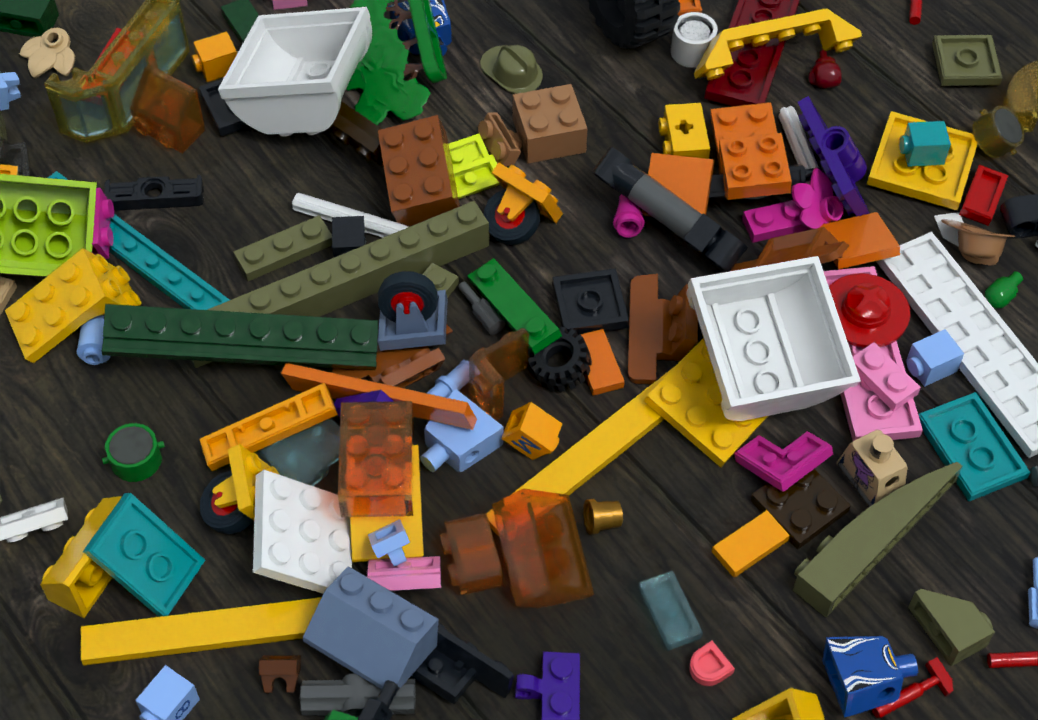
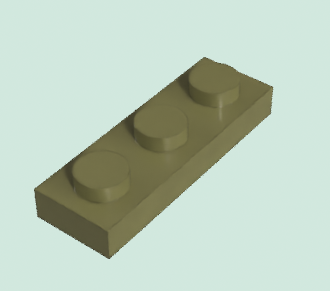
[233,215,332,281]

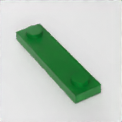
[467,258,562,354]

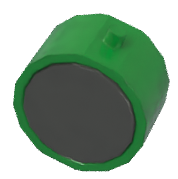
[102,423,165,482]

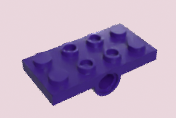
[798,96,870,216]

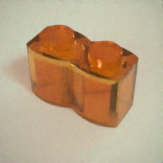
[440,513,503,595]

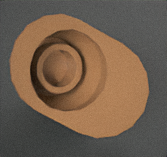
[941,219,1015,266]

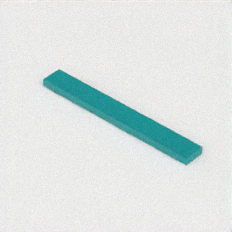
[48,171,230,310]

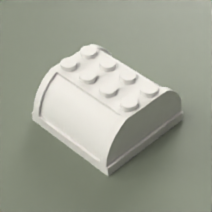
[218,7,372,137]
[686,256,861,421]

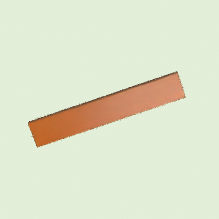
[281,363,477,430]

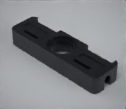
[104,175,204,211]

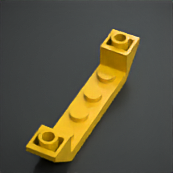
[694,8,862,80]

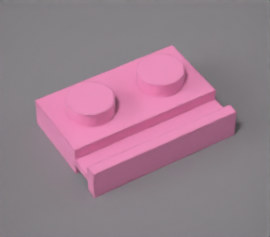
[367,556,441,591]

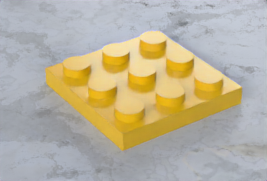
[867,111,978,210]
[644,338,769,468]

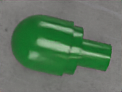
[984,271,1024,309]

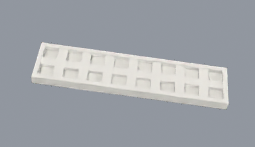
[877,232,1038,458]

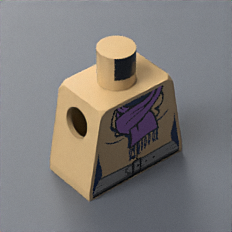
[836,430,908,507]

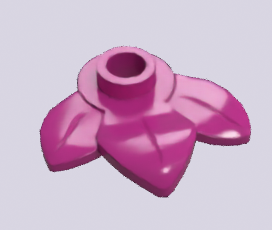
[792,168,844,229]

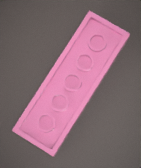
[823,266,923,441]

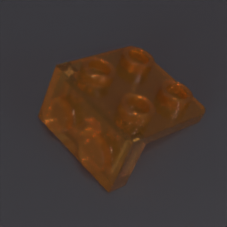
[469,328,529,421]

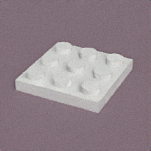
[253,469,352,594]

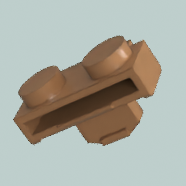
[478,113,522,166]

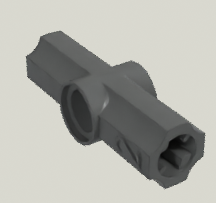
[300,673,416,717]

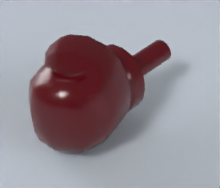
[808,50,842,89]

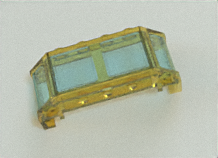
[44,0,190,143]

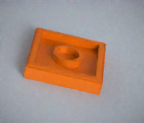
[642,153,714,217]
[819,212,900,269]

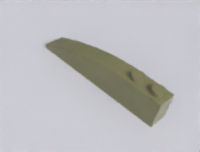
[793,462,963,618]

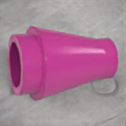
[613,194,645,238]

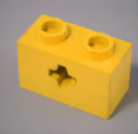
[658,103,710,159]

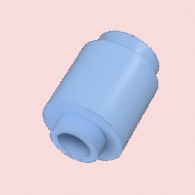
[77,315,110,365]

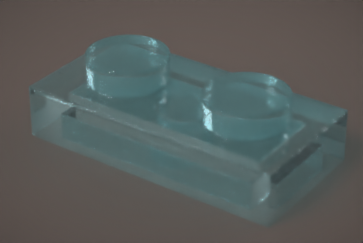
[639,571,703,651]

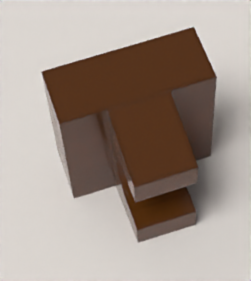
[259,655,301,692]

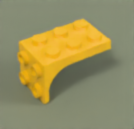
[5,248,141,363]

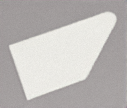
[934,212,964,247]

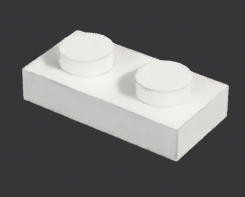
[0,498,68,542]

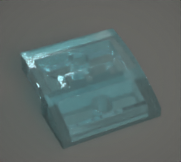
[257,418,355,486]

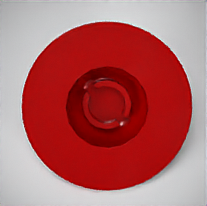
[829,273,910,348]

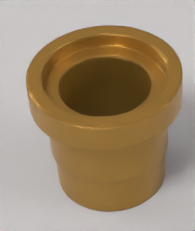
[583,499,623,535]

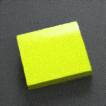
[449,133,500,199]

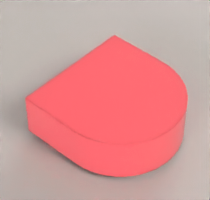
[689,640,735,686]

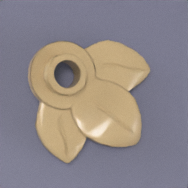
[20,27,75,79]

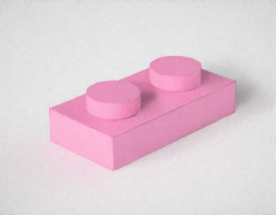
[853,342,921,411]

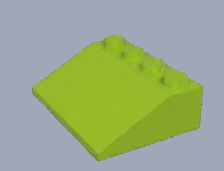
[0,174,97,277]

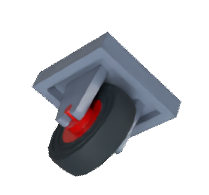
[378,271,448,351]

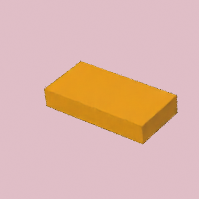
[712,510,790,578]

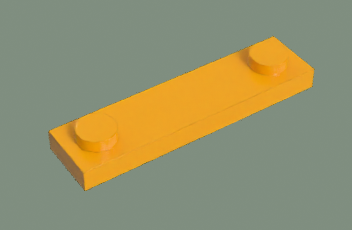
[199,382,338,471]

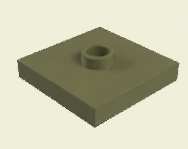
[932,35,1002,86]

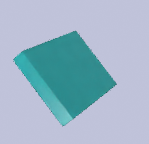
[918,392,1031,502]
[83,493,205,617]

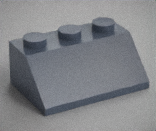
[303,566,438,689]

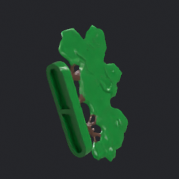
[346,0,447,125]

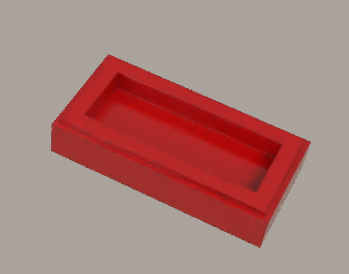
[959,164,1009,226]

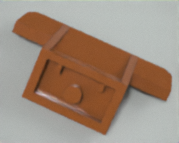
[731,227,849,271]
[628,274,698,384]
[332,325,453,388]

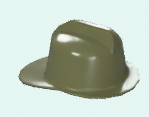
[480,45,543,94]

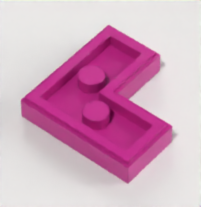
[734,431,833,492]

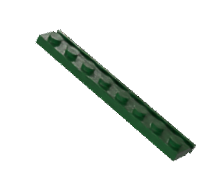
[101,304,378,370]

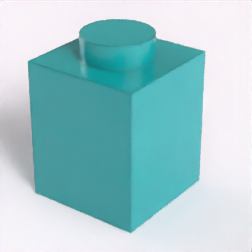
[899,121,951,166]

